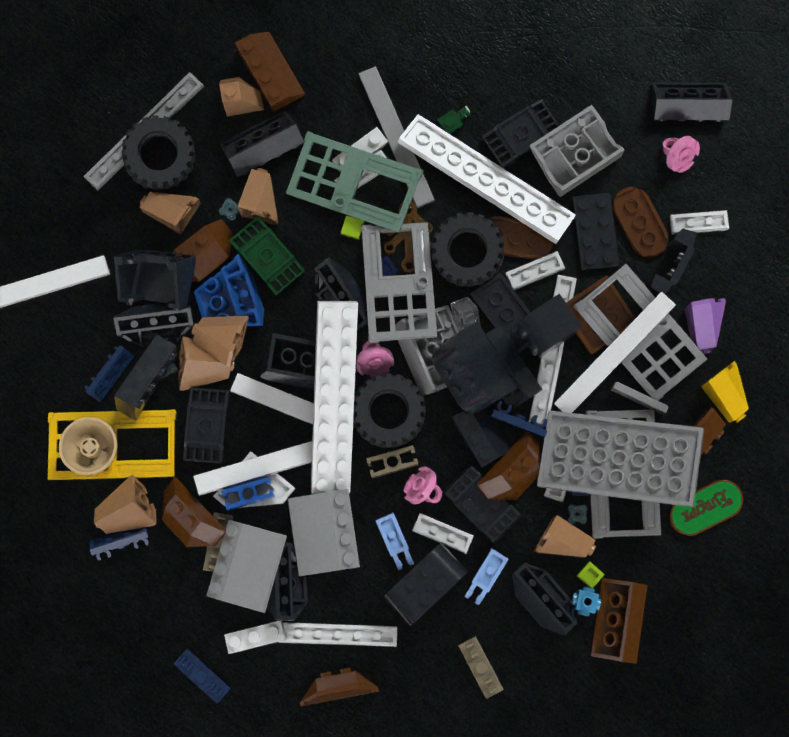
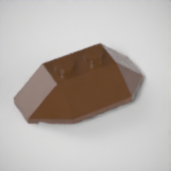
[173,219,233,282]
[477,431,541,500]
[162,477,226,547]
[300,668,379,707]

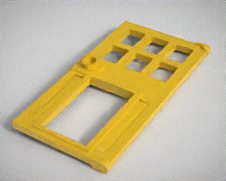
[48,409,176,480]

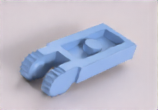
[376,513,414,570]
[465,549,508,605]

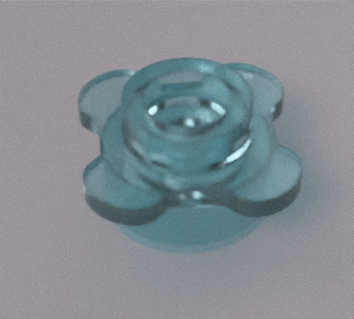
[219,198,239,221]
[568,504,587,524]

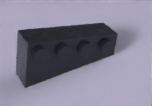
[114,334,178,421]

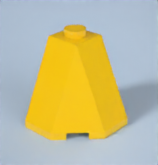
[701,361,749,423]

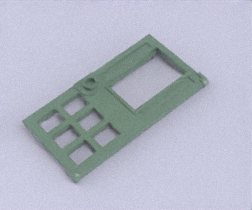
[286,131,423,233]

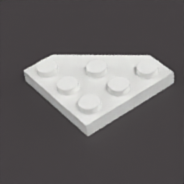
[213,452,296,508]

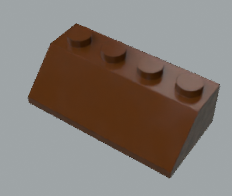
[235,32,305,112]
[692,408,726,462]
[591,578,647,664]

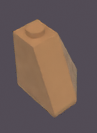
[219,77,264,117]
[238,168,278,226]
[140,192,201,235]
[192,316,249,367]
[178,337,234,391]
[94,475,156,534]
[534,515,596,558]

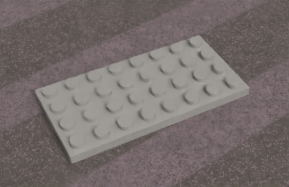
[537,411,704,507]

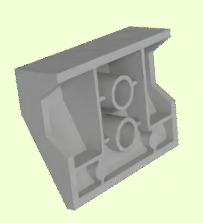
[530,105,624,197]
[395,305,459,396]
[288,489,360,577]
[207,520,287,613]

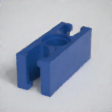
[221,477,275,511]

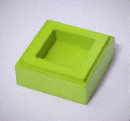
[341,216,364,240]
[577,561,605,589]

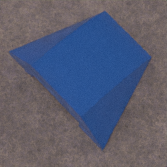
[194,254,264,326]

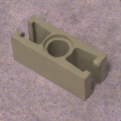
[366,445,418,479]

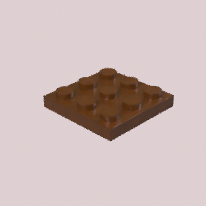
[566,275,636,355]

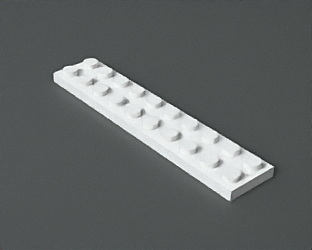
[397,114,575,244]
[311,301,358,494]

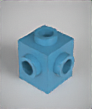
[571,587,601,617]

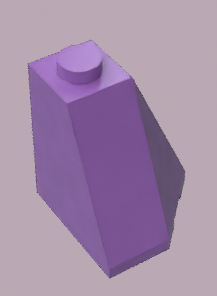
[684,299,726,355]

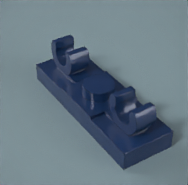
[85,346,135,402]
[488,401,547,437]
[89,527,148,560]
[174,649,231,704]

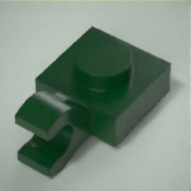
[437,105,471,135]

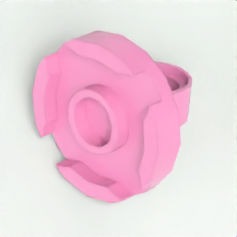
[663,136,700,173]
[356,341,394,378]
[404,467,442,504]

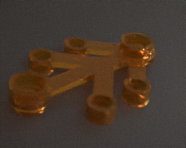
[384,201,433,273]

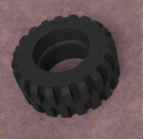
[121,115,195,191]
[431,212,504,287]
[353,373,426,449]

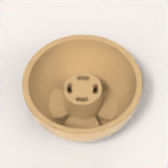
[59,417,118,475]

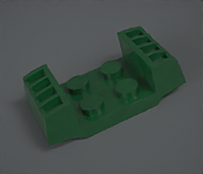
[229,216,305,295]

